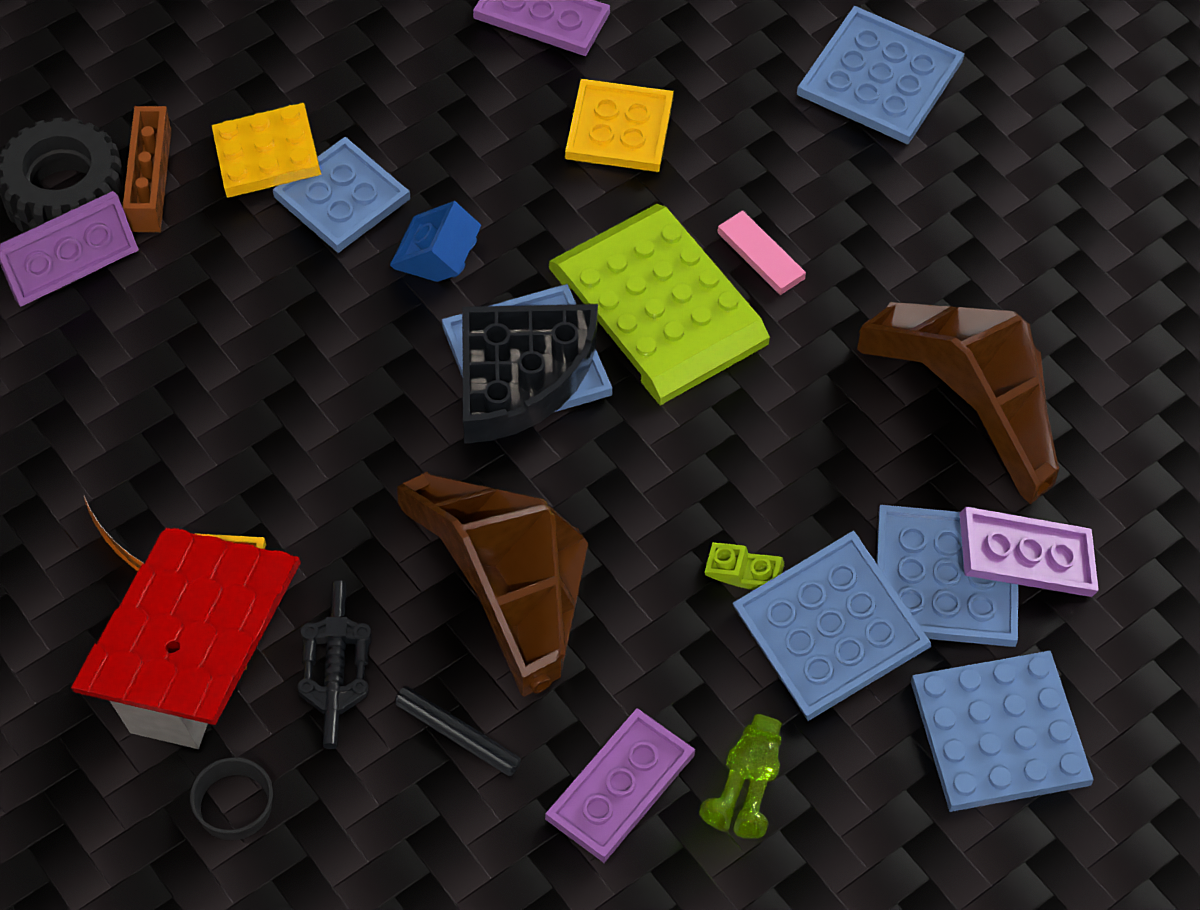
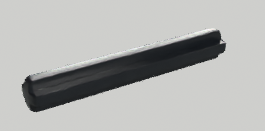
[395,686,521,776]

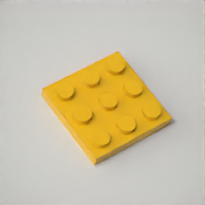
[565,79,674,172]
[212,103,321,198]

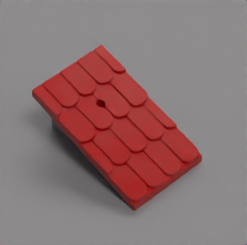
[71,528,301,749]

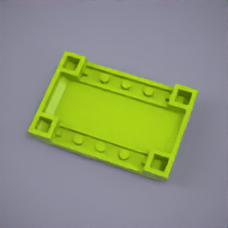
[549,204,770,405]

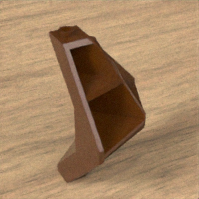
[857,302,1060,504]
[397,471,588,697]

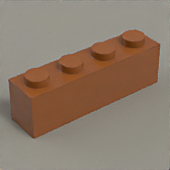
[123,106,171,232]

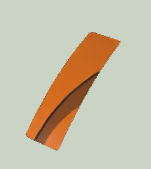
[84,496,144,571]

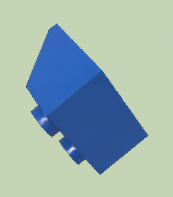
[390,201,481,282]

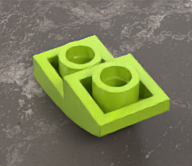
[705,542,784,590]

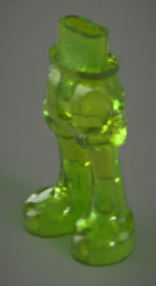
[699,714,782,838]

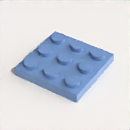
[273,137,410,253]

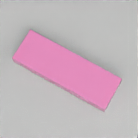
[718,211,806,295]

